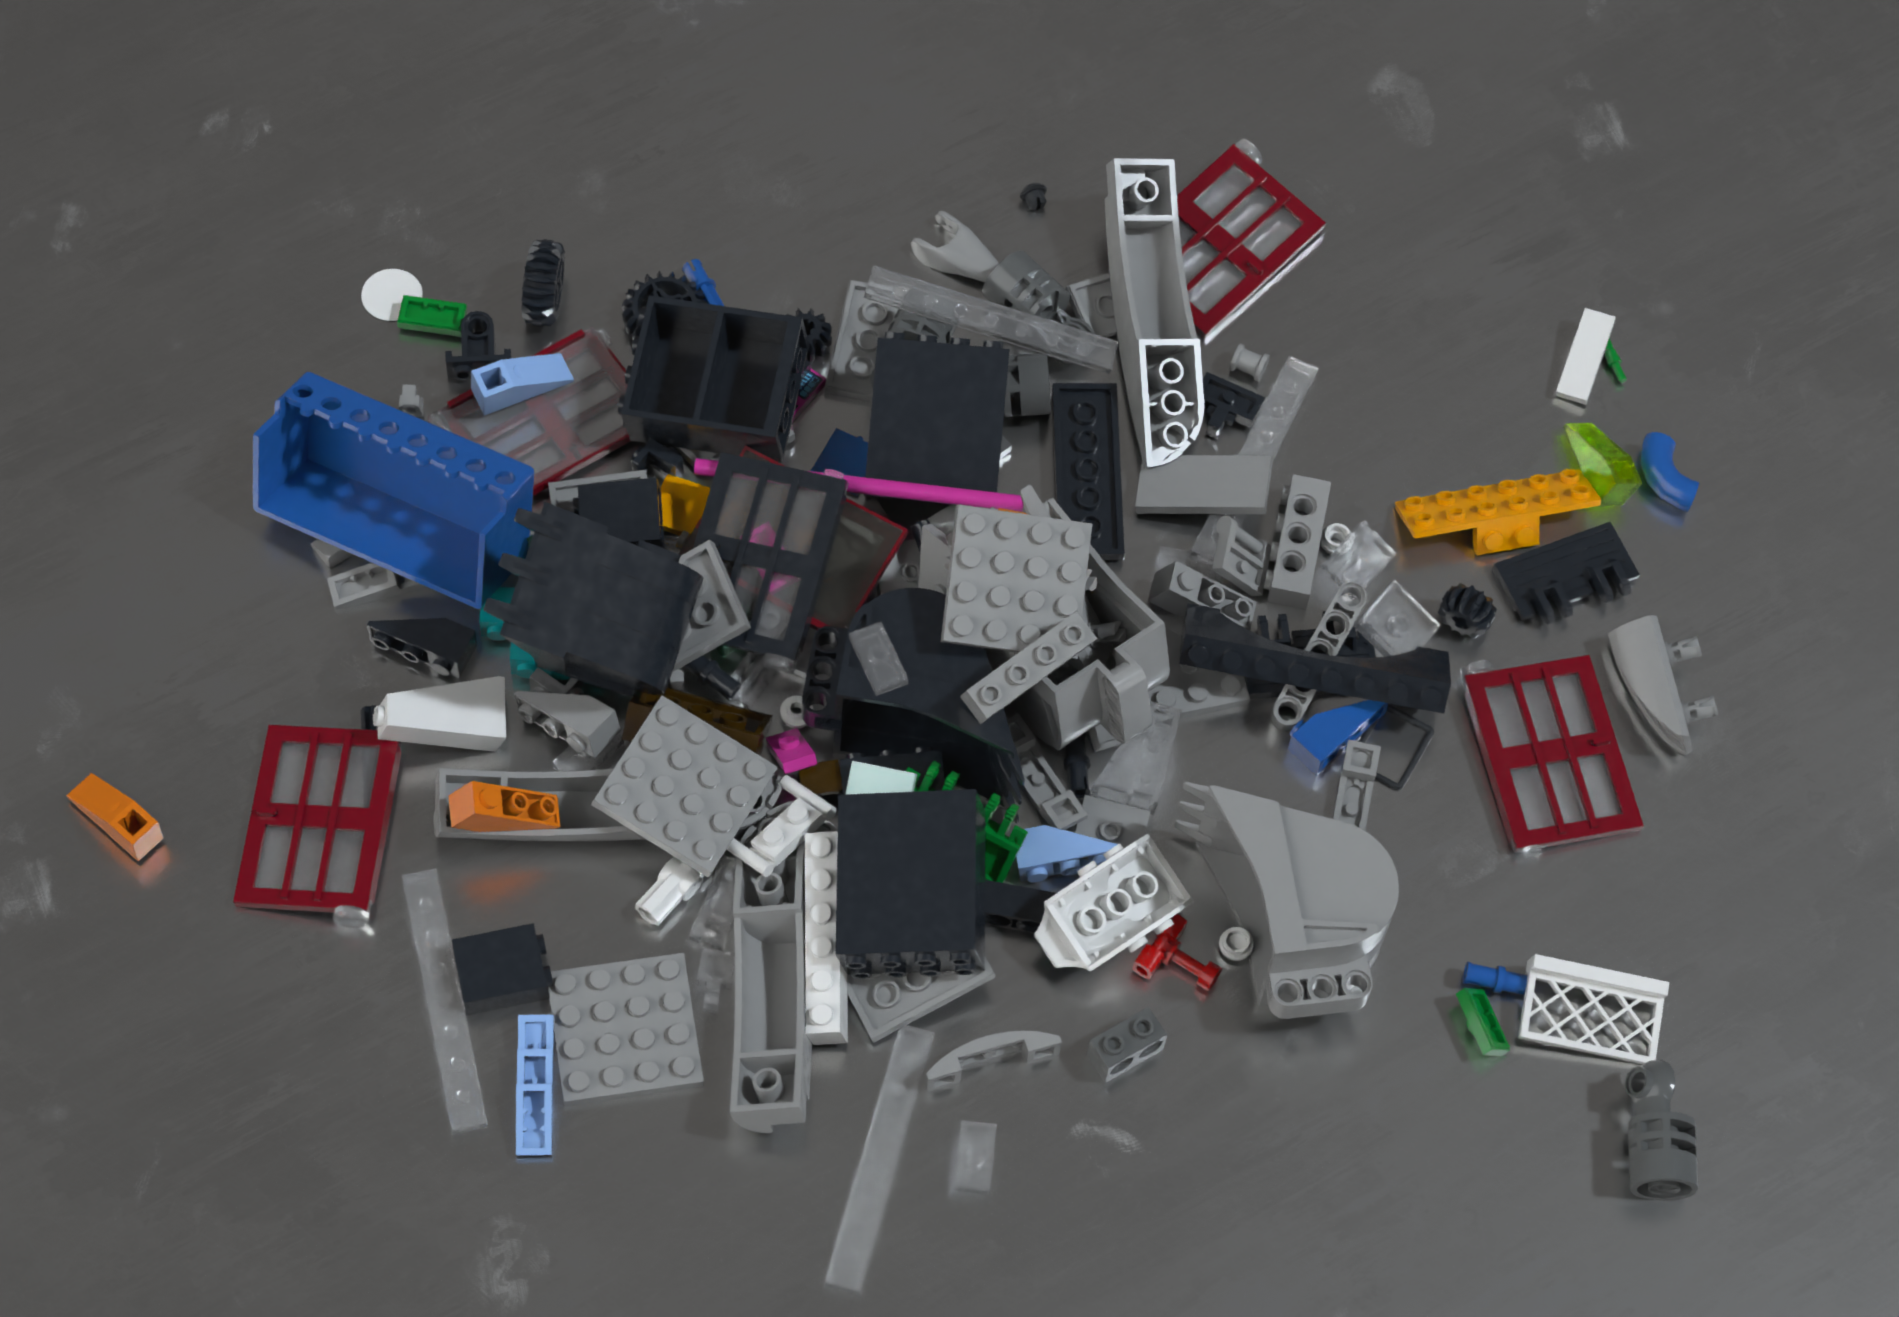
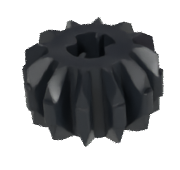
[786,308,832,363]
[1438,583,1497,638]

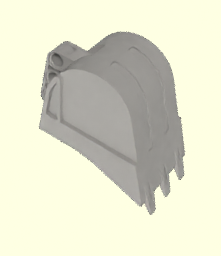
[944,484,1170,750]
[1174,782,1399,1019]

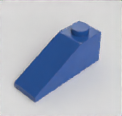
[1288,700,1388,776]

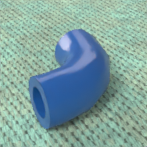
[1640,432,1699,512]

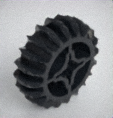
[521,239,565,327]
[622,271,708,340]

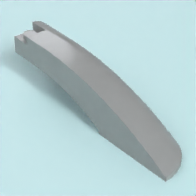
[433,768,784,841]

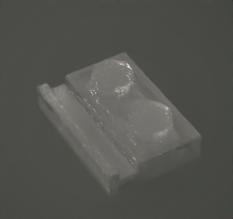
[1320,520,1397,600]

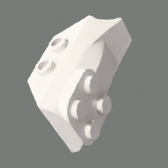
[1034,834,1194,972]

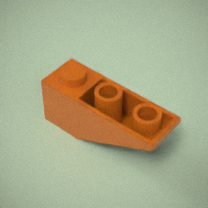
[66,773,163,861]
[448,781,560,832]

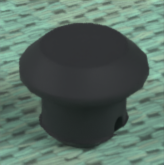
[1020,183,1047,210]

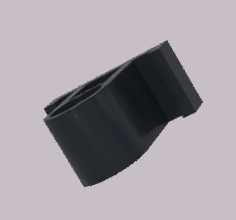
[445,311,511,380]

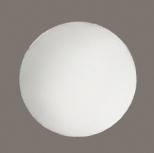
[361,269,423,321]

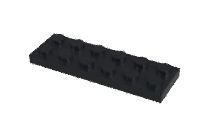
[1052,383,1125,560]

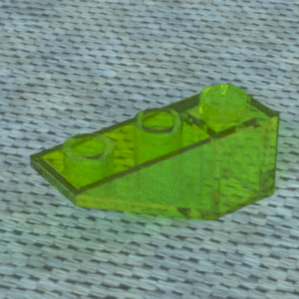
[1563,423,1642,506]

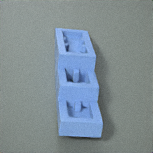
[516,1015,554,1155]

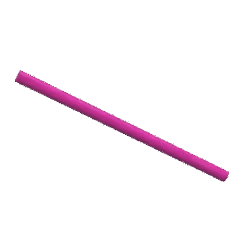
[694,458,1023,512]

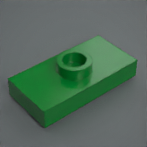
[397,295,467,337]
[1456,988,1510,1056]

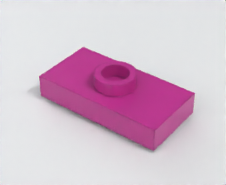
[765,728,817,774]

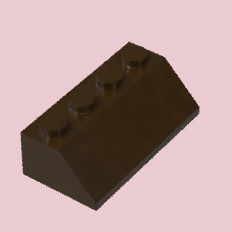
[621,688,773,756]

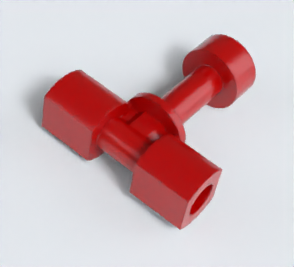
[1132,913,1223,991]

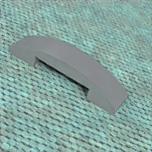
[1007,713,1088,830]
[1332,740,1381,831]
[925,1031,1062,1092]

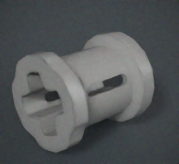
[1229,343,1270,382]

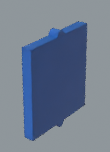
[811,428,868,497]

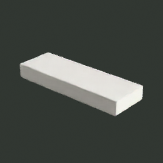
[1556,308,1616,405]

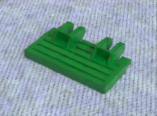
[906,761,1028,883]

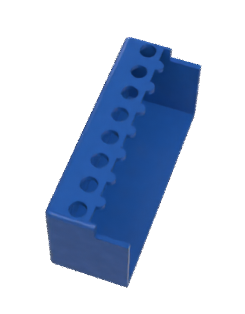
[253,372,534,609]

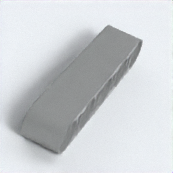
[1271,581,1367,731]

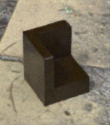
[797,759,843,796]

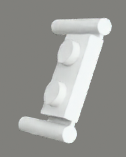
[726,775,836,877]

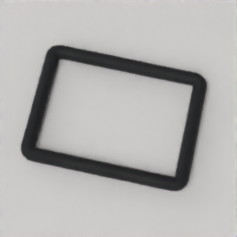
[1358,704,1434,790]

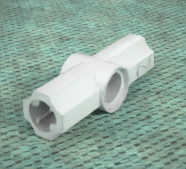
[635,853,725,926]

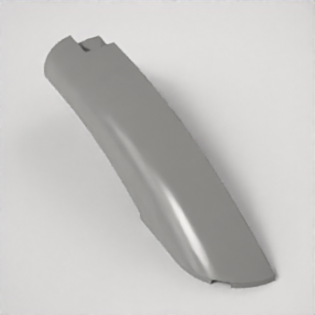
[1104,158,1204,468]
[730,800,812,1133]

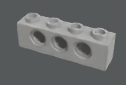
[1264,474,1331,610]
[960,611,1097,724]

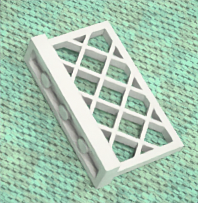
[1518,954,1670,1065]

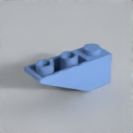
[471,353,574,416]
[1011,825,1118,882]

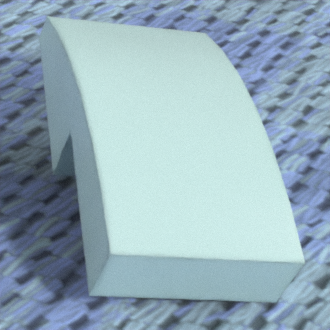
[846,761,917,794]

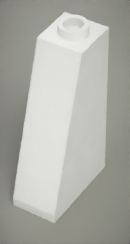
[373,676,506,752]

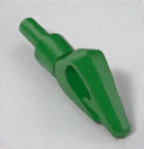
[1604,338,1627,383]

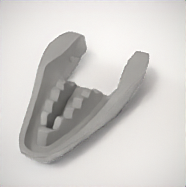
[911,211,999,282]

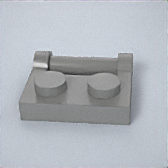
[1212,515,1271,597]

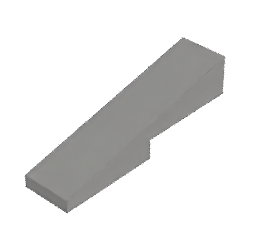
[327,562,429,610]

